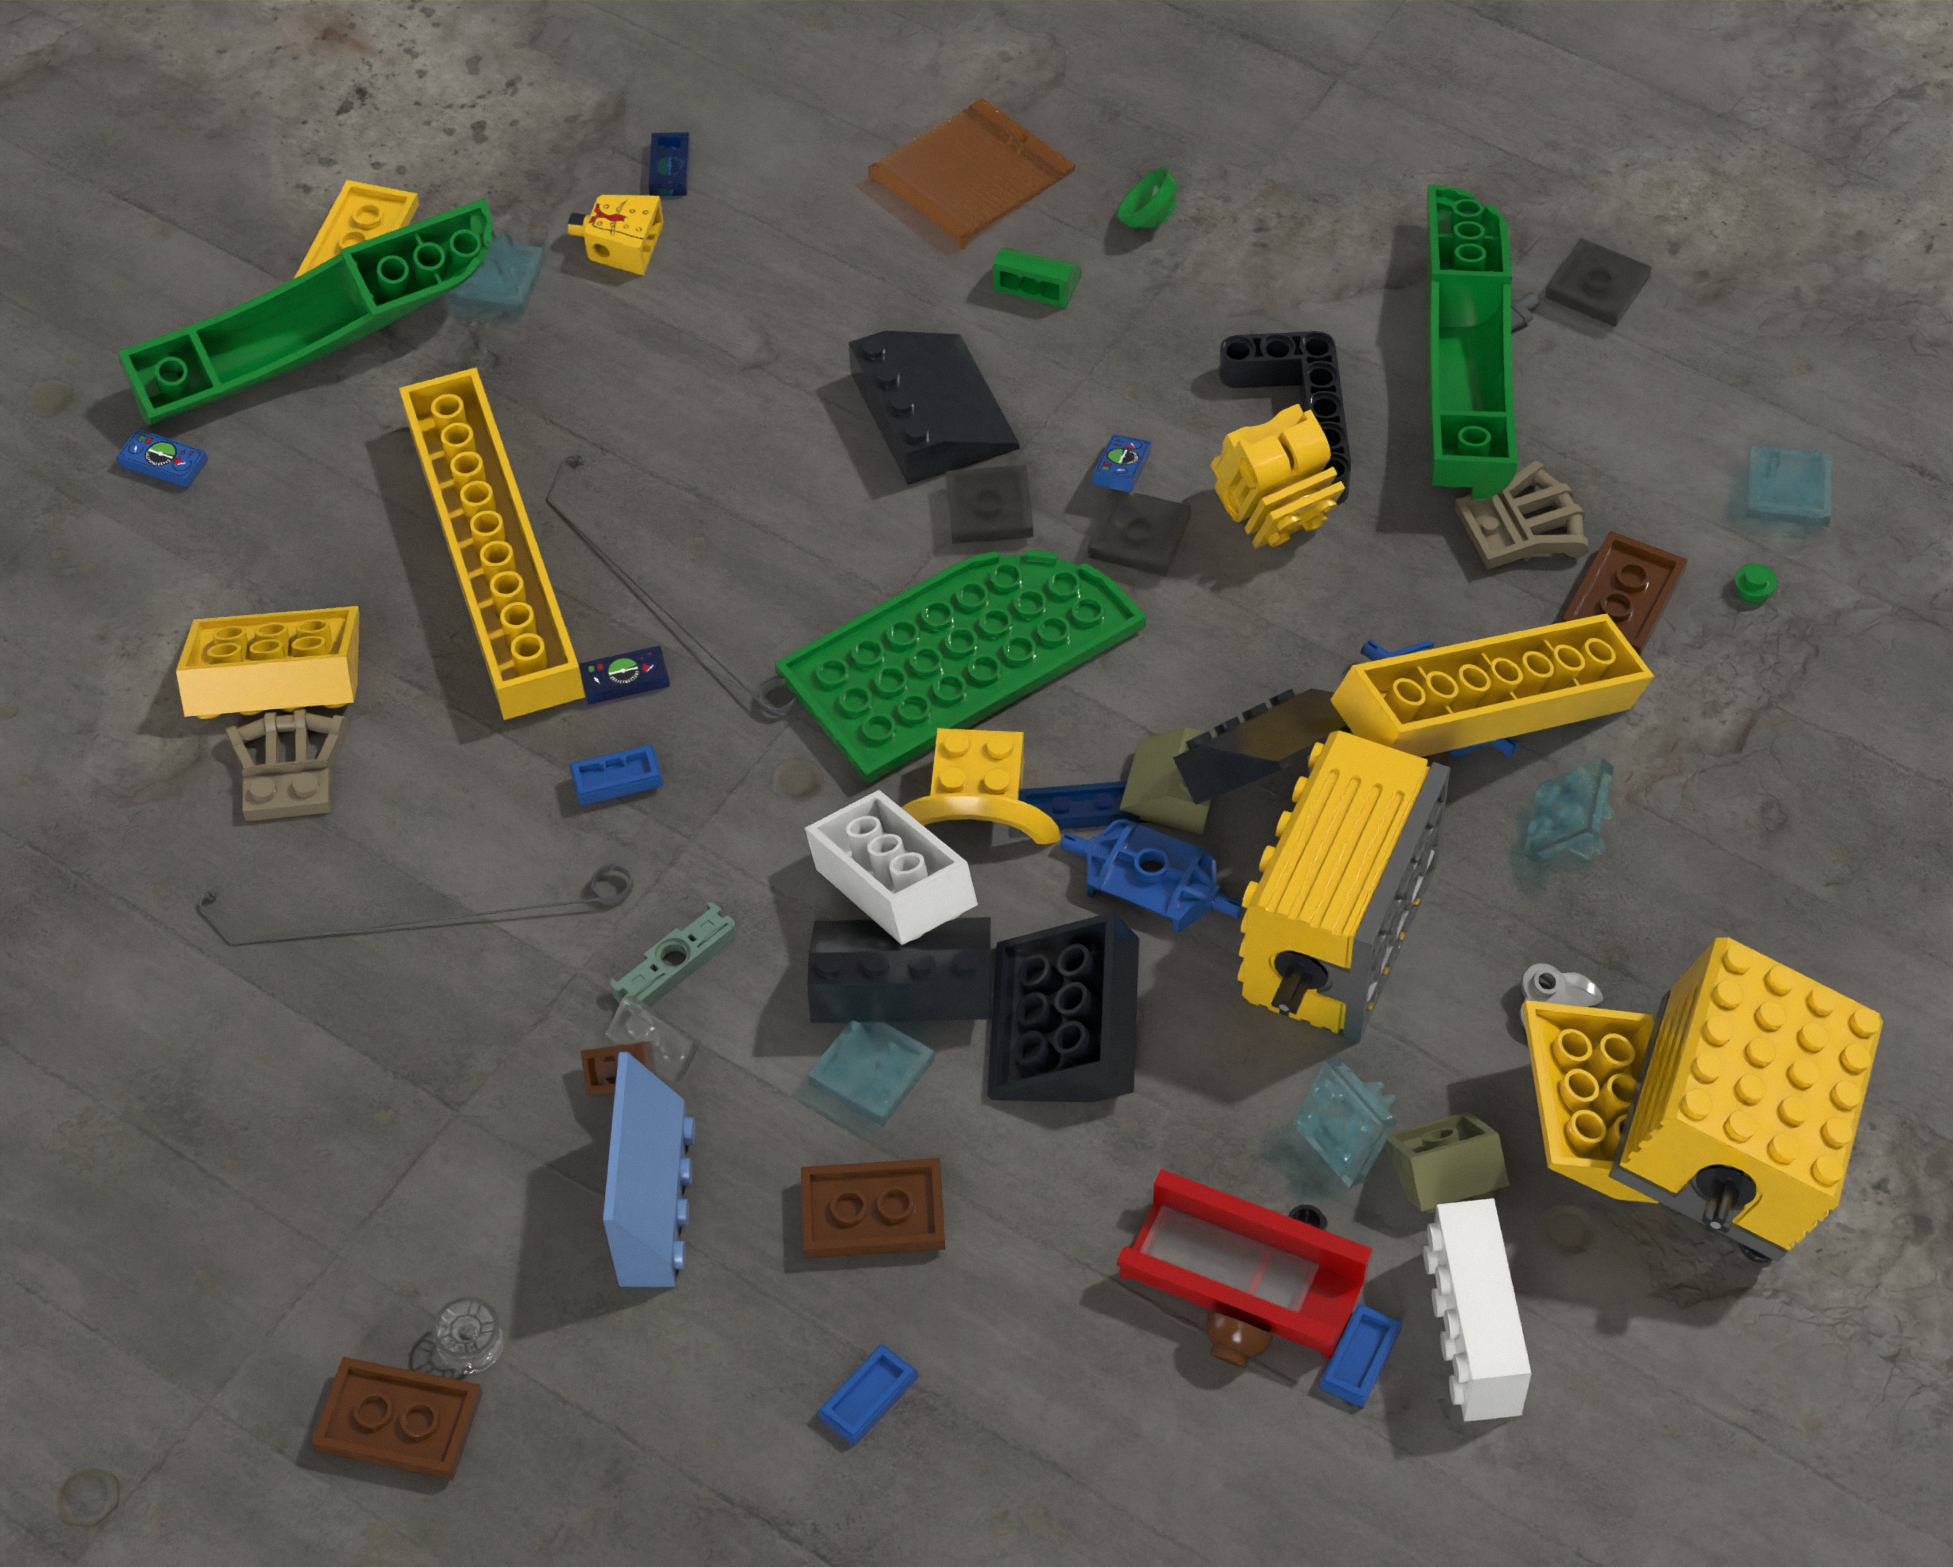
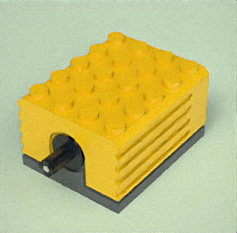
[1237,730,1451,1042]
[1608,937,1883,1262]

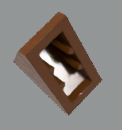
[580,1040,656,1096]

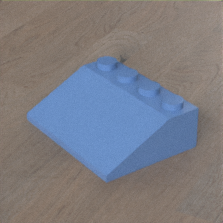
[603,1052,696,1287]

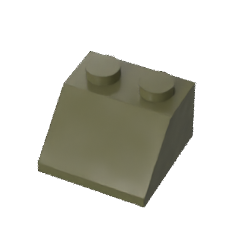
[1119,727,1216,835]
[1382,1111,1510,1213]

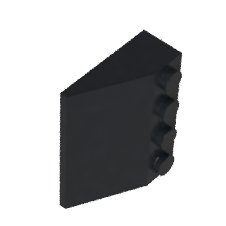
[848,331,1020,485]
[1173,688,1352,805]
[987,912,1139,1102]
[807,917,992,1023]

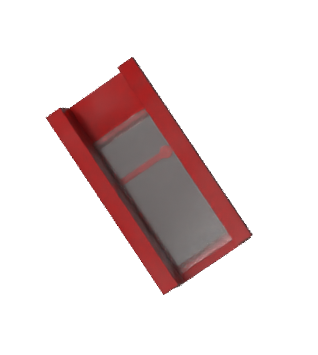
[1117,1169,1373,1359]

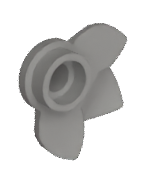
[1519,963,1603,1030]

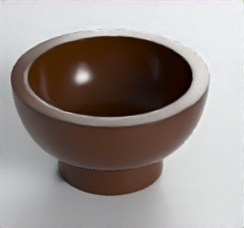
[1205,1311,1273,1368]

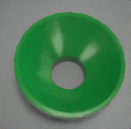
[1116,167,1177,229]

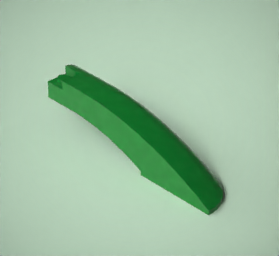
[1426,184,1518,500]
[118,198,492,425]

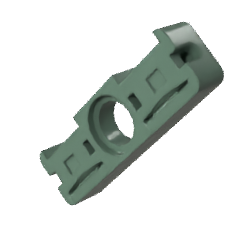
[610,902,737,1016]

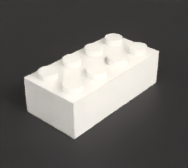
[805,790,978,945]
[1423,1198,1531,1422]

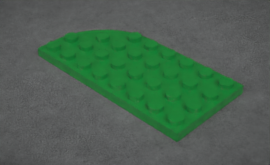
[775,549,1146,784]

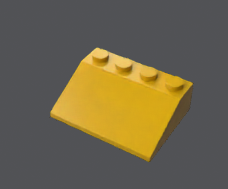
[176,606,359,719]
[1522,1000,1659,1203]

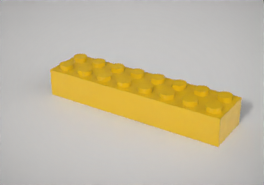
[1330,613,1654,757]

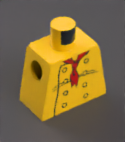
[568,195,664,275]

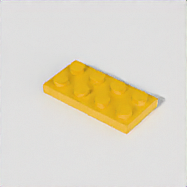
[294,180,419,278]

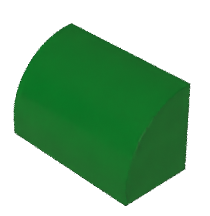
[993,247,1082,308]

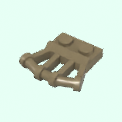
[1455,460,1589,569]
[225,709,349,821]

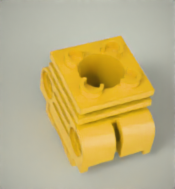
[1210,404,1345,549]

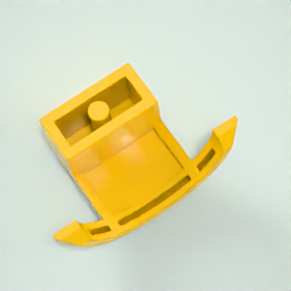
[901,728,1061,844]

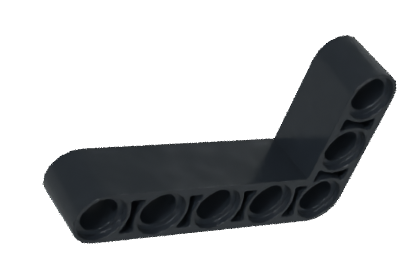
[1219,331,1351,505]

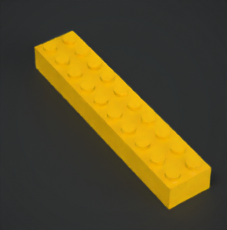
[399,367,585,720]

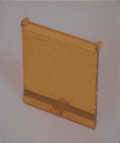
[868,98,1075,249]

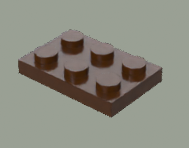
[1562,531,1688,657]
[801,1158,945,1259]
[311,1357,483,1480]

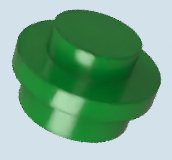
[1734,564,1777,603]

